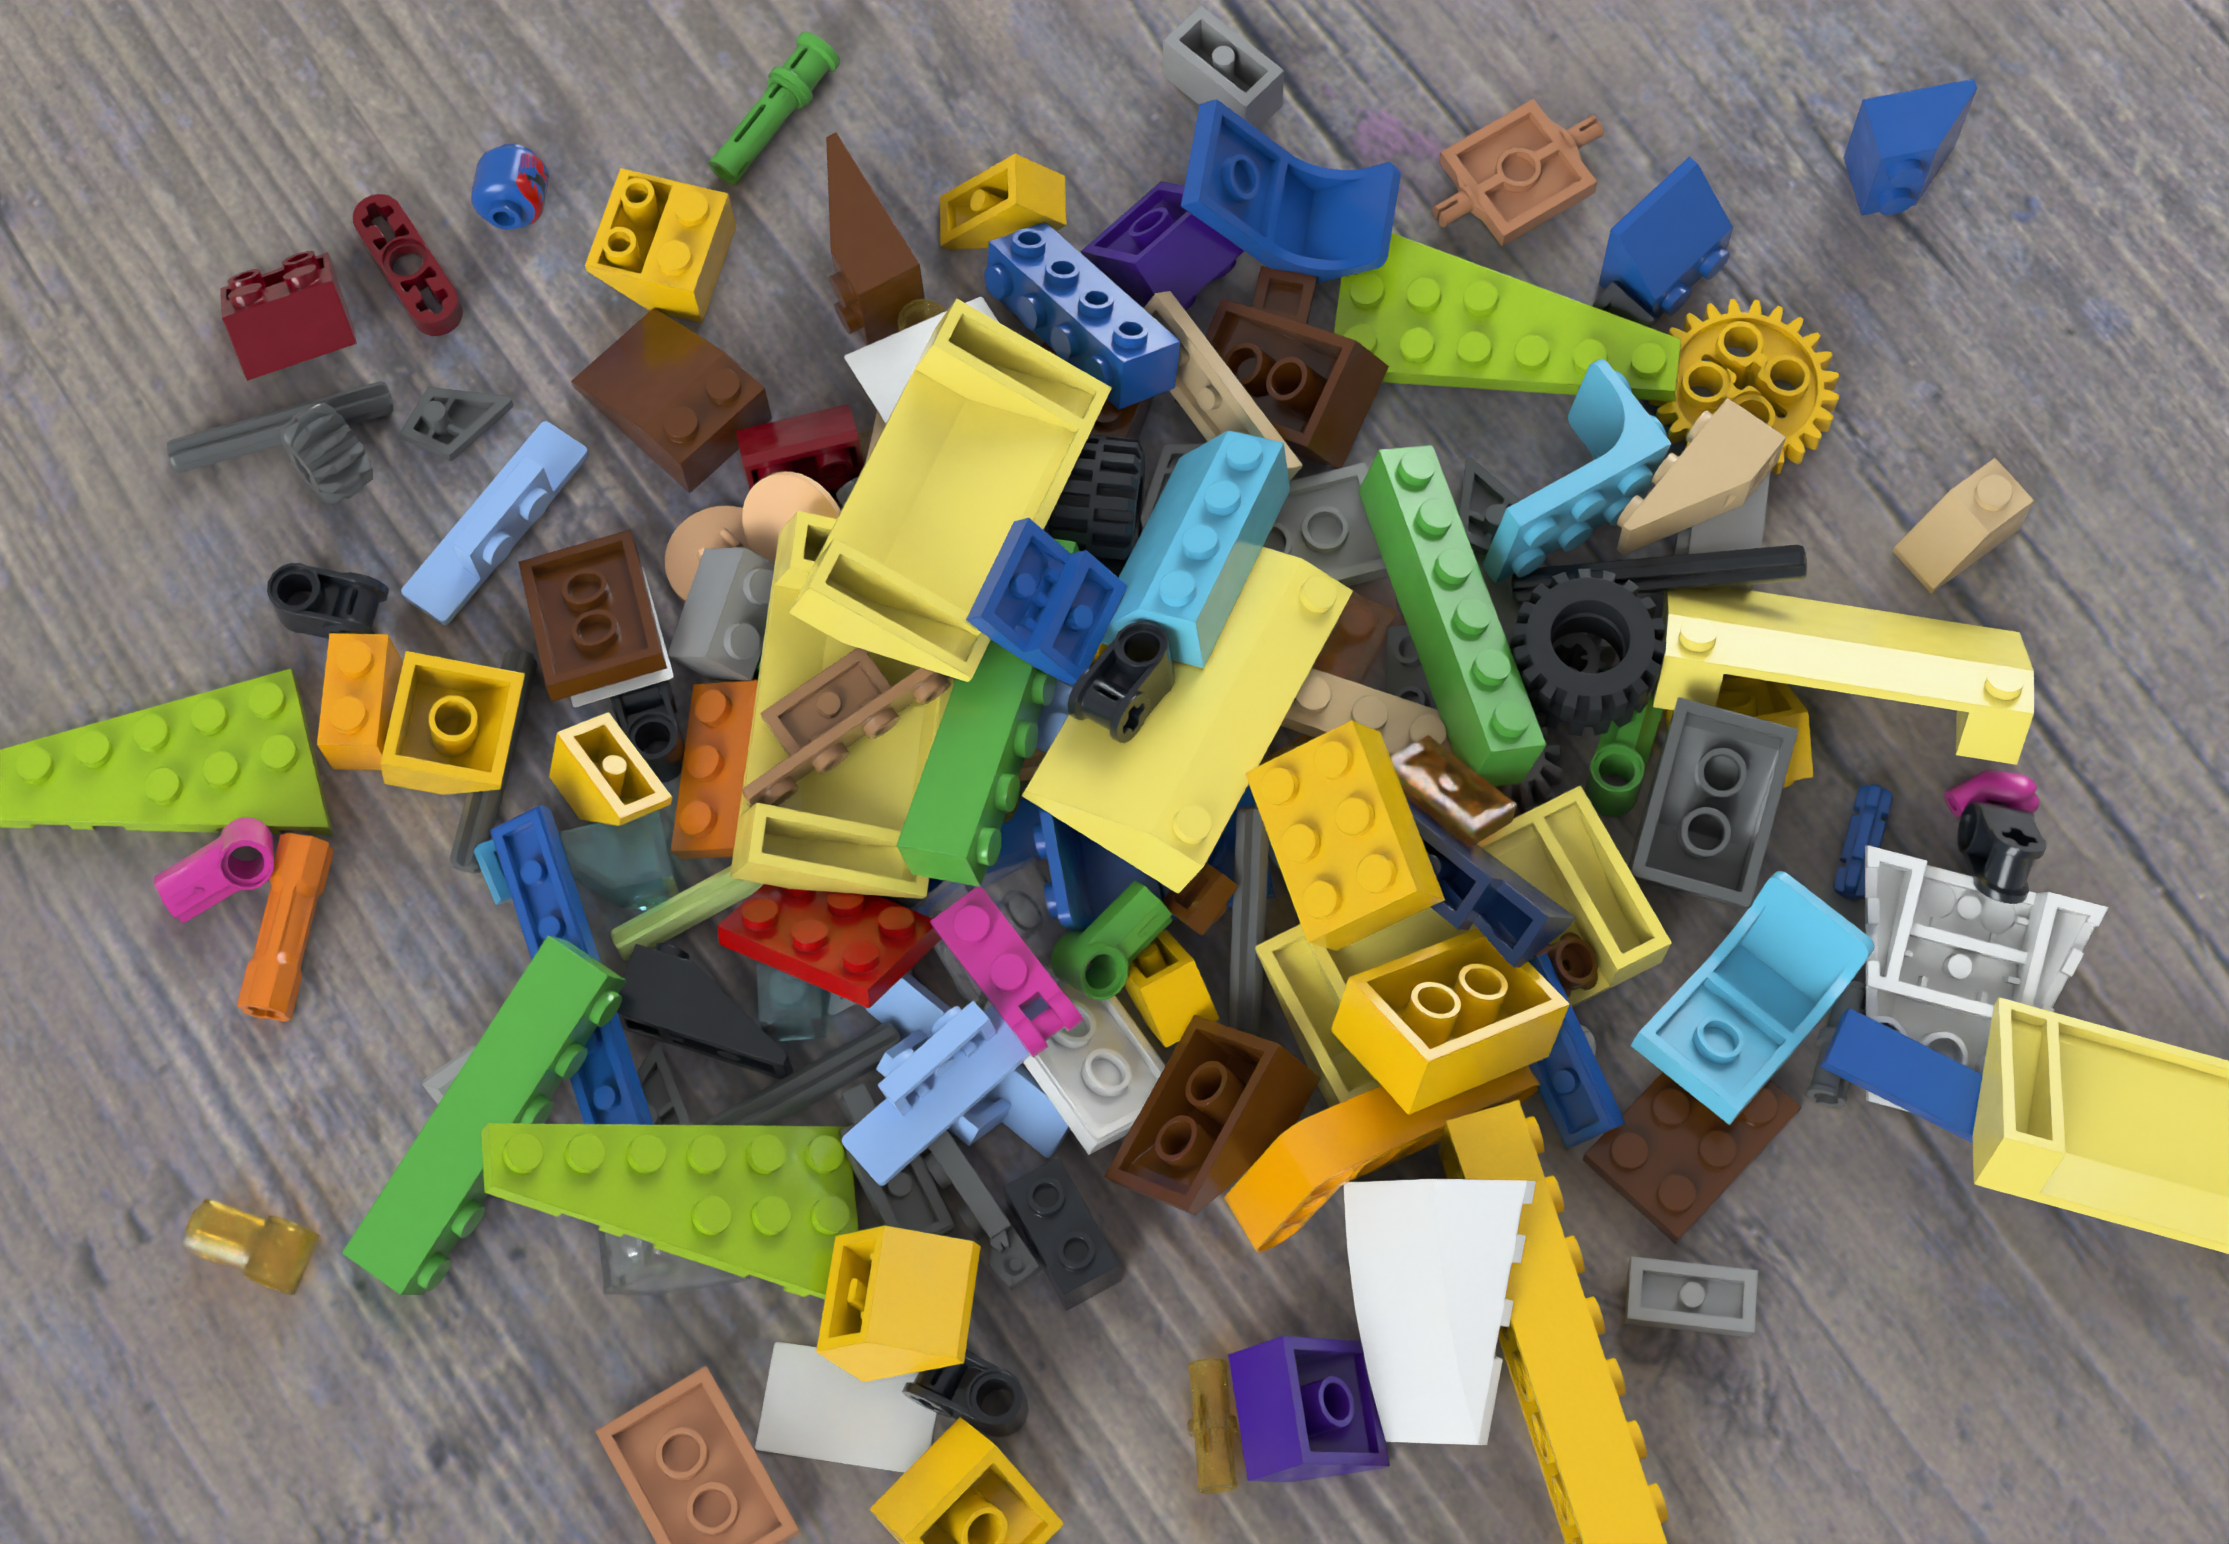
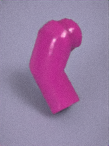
[1944,770,2040,817]

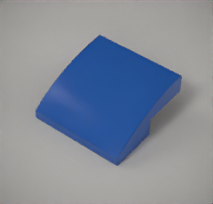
[966,518,1127,686]

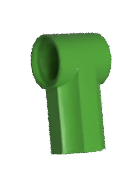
[1585,695,1664,817]
[1051,881,1172,1000]

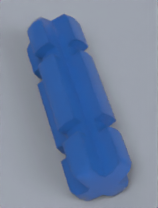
[1833,784,1893,900]

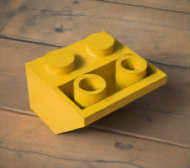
[585,168,736,323]
[816,1226,981,1382]

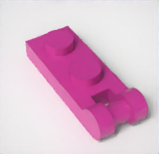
[930,886,1084,1058]

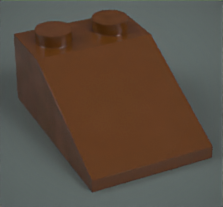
[826,132,928,346]
[1175,298,1389,469]
[571,308,772,494]
[1104,1015,1321,1215]

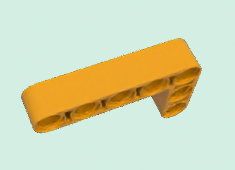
[1224,1065,1540,1253]

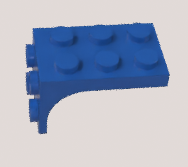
[1181,99,1401,284]
[1033,784,1275,931]

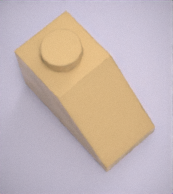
[1893,458,2035,594]

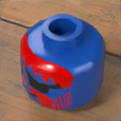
[471,144,549,230]

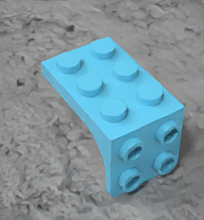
[1482,359,1672,584]
[1630,871,1875,1125]

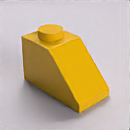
[940,154,1067,250]
[549,712,672,826]
[1124,929,1220,1048]

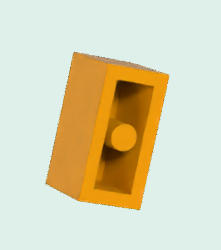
[317,633,403,771]

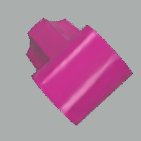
[154,818,274,924]

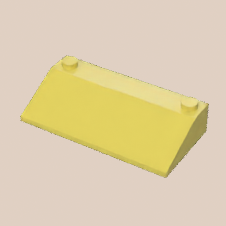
[789,298,1112,682]
[730,511,955,899]
[1021,547,1353,894]
[1653,587,2034,765]
[1255,785,1672,1107]
[1972,997,2229,1254]

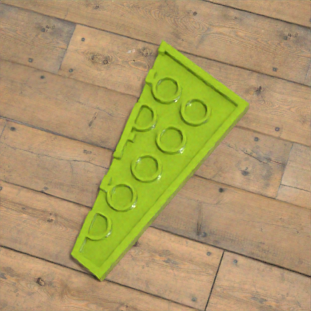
[1334,233,1681,402]
[0,668,334,835]
[481,1123,858,1299]

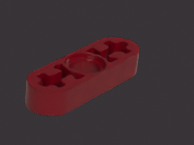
[353,194,463,336]

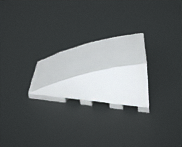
[1865,845,2109,1112]
[1343,1179,1536,1445]

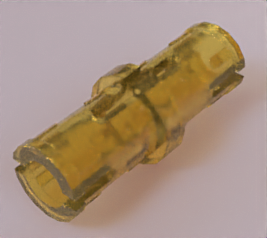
[1187,1358,1239,1494]

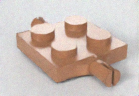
[1432,99,1604,247]

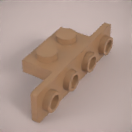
[742,648,951,808]

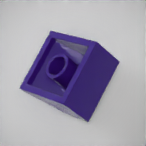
[1080,181,1244,310]
[1228,1336,1390,1482]

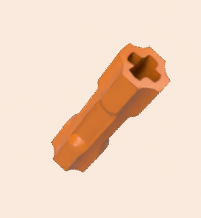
[237,833,334,1022]

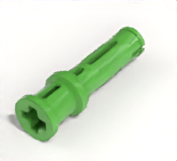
[708,31,841,185]

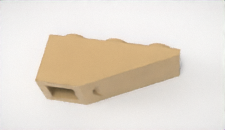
[1617,398,1786,555]

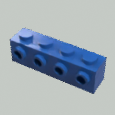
[984,222,1180,410]

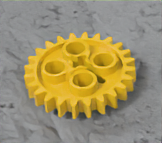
[1648,299,1839,475]

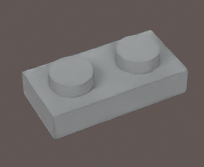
[1624,1256,1758,1338]

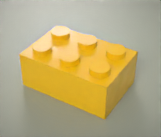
[1245,720,1445,951]
[1331,928,1570,1115]

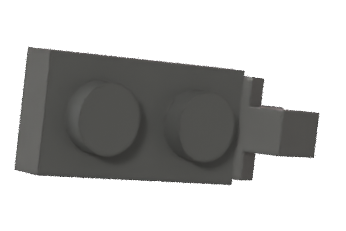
[838,1083,955,1236]
[923,1130,1042,1290]

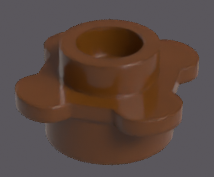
[1533,932,1598,998]

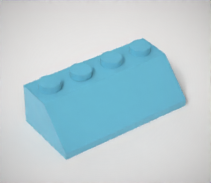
[1101,430,1290,668]

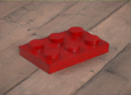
[717,884,941,1009]

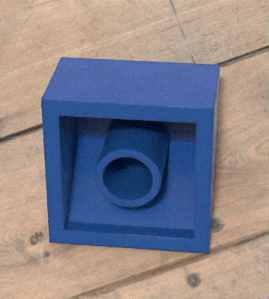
[1843,79,1977,216]
[1599,156,1733,317]

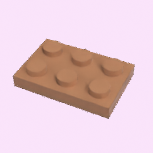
[595,1366,802,1544]

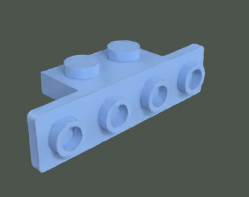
[401,421,589,626]
[866,973,1070,1158]
[842,997,1050,1186]

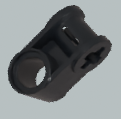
[267,563,389,639]
[1067,621,1175,743]
[610,680,685,783]
[1957,800,2046,904]
[902,1349,1029,1438]

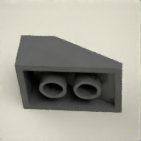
[1628,697,1798,909]

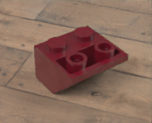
[220,251,357,381]
[736,404,864,502]

